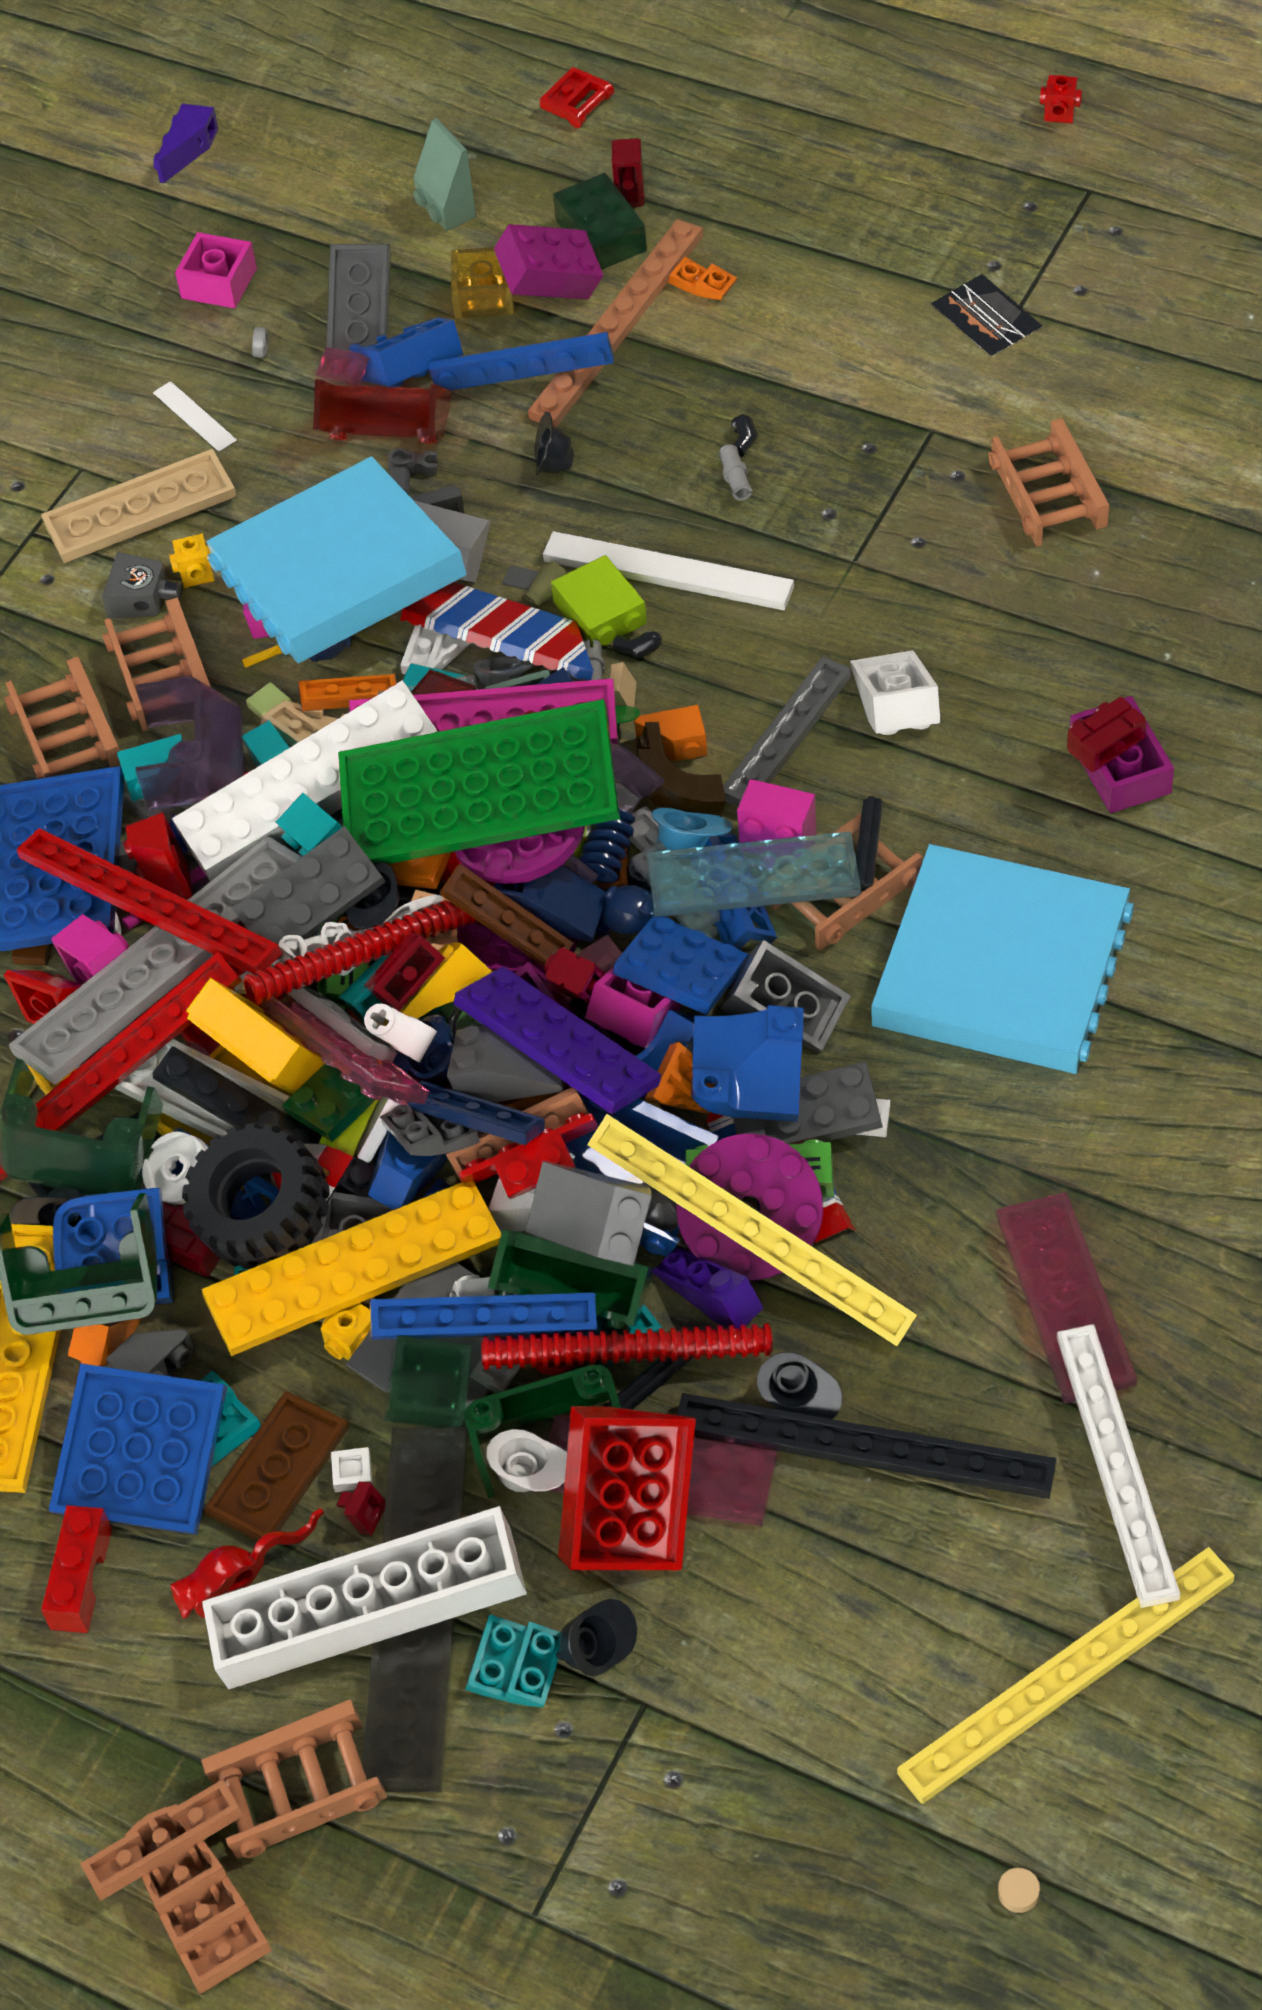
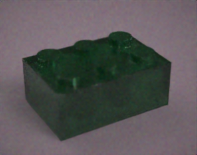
[553,173,647,270]

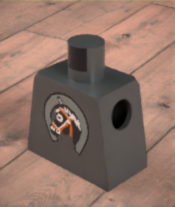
[102,552,182,618]

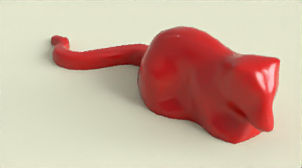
[170,1508,324,1619]

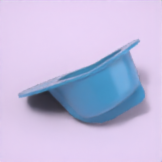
[652,808,733,855]

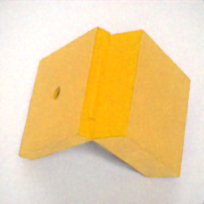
[146,978,329,1190]

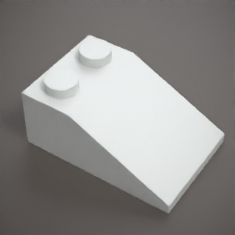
[850,650,940,735]

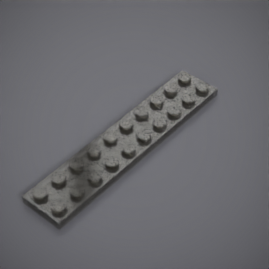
[362,1427,469,1793]

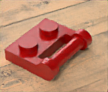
[539,67,614,128]

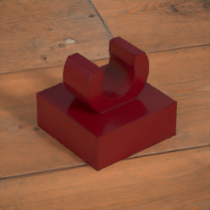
[336,1481,388,1536]

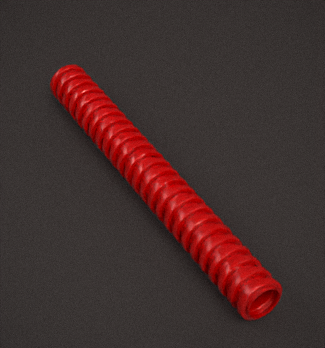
[244,900,477,1005]
[481,1323,773,1370]

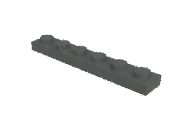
[723,656,851,807]

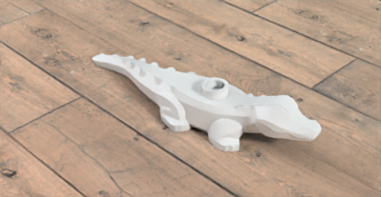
[234,895,444,994]

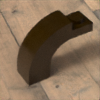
[632,722,726,817]

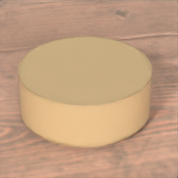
[998,1868,1040,1913]

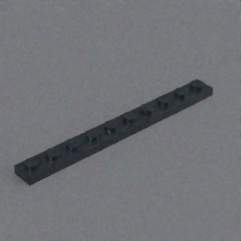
[677,1393,1057,1499]

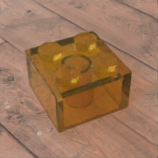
[451,247,514,318]

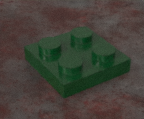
[282,1057,382,1142]

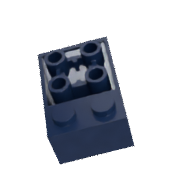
[494,865,605,942]

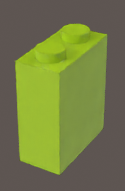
[551,555,647,648]

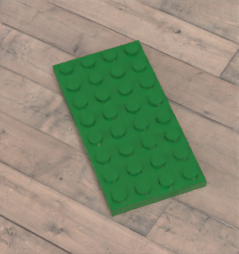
[338,699,620,864]

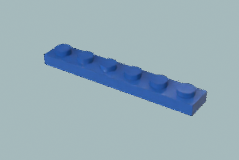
[429,332,614,393]
[370,1293,597,1340]

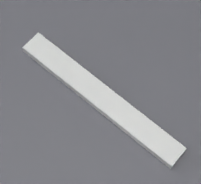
[543,531,794,611]
[1057,1324,1180,1608]

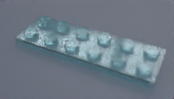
[647,831,861,917]

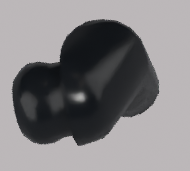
[731,414,757,457]
[613,631,662,658]

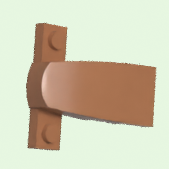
[80,1779,272,1994]

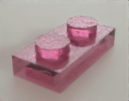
[316,347,369,386]

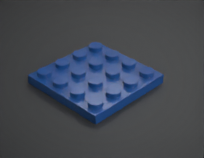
[48,1363,228,1535]

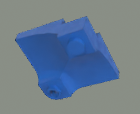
[691,1005,804,1122]
[53,1187,175,1305]

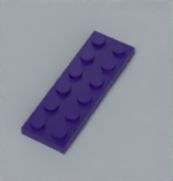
[453,966,661,1115]

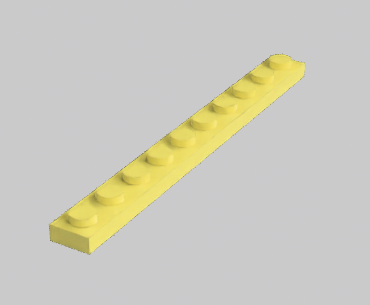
[587,1114,917,1347]
[897,1547,1235,1805]

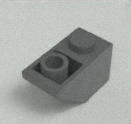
[106,1329,195,1376]

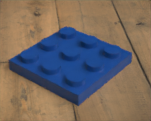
[612,914,748,1015]

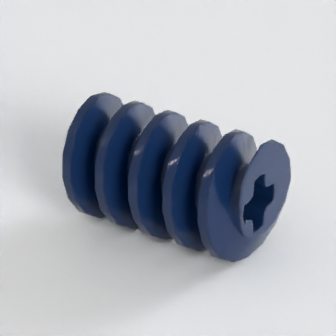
[578,808,635,884]

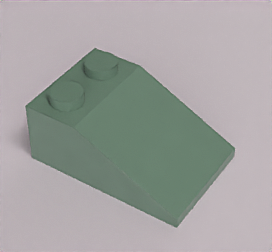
[413,118,476,232]

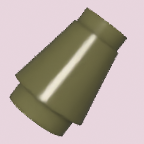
[524,561,567,608]

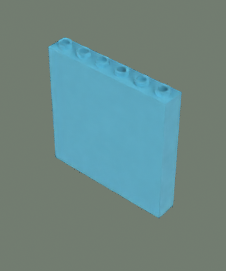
[207,456,467,664]
[871,844,1134,1074]

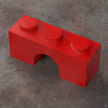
[41,1505,112,1633]

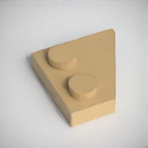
[261,700,346,746]

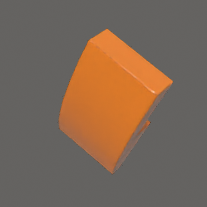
[668,257,737,300]

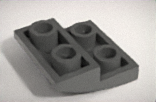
[380,1105,480,1156]

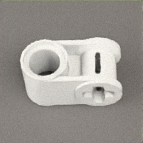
[364,1003,437,1063]

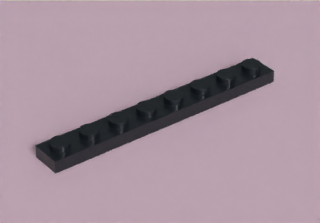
[153,1046,411,1205]

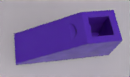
[153,104,218,183]
[653,1247,763,1328]

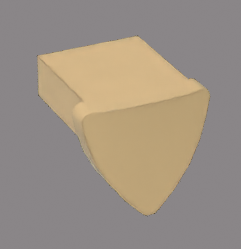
[610,662,636,707]

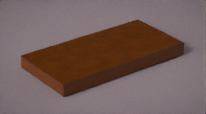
[204,1390,350,1541]

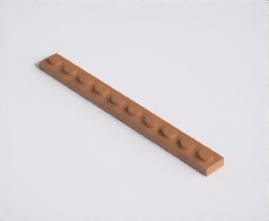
[528,219,703,428]

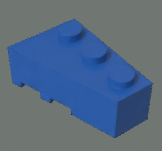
[349,317,463,389]
[368,1130,448,1210]

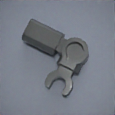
[388,448,437,495]

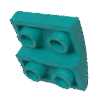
[465,1614,561,1708]

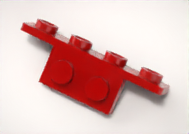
[459,1113,599,1200]

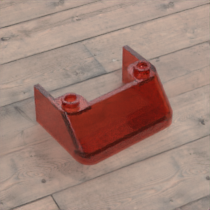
[313,379,451,444]

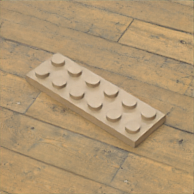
[41,448,237,563]

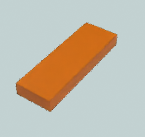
[298,674,397,711]

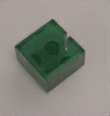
[384,1335,472,1430]

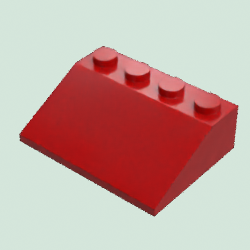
[558,1406,696,1570]

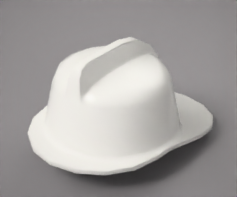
[486,1429,567,1492]

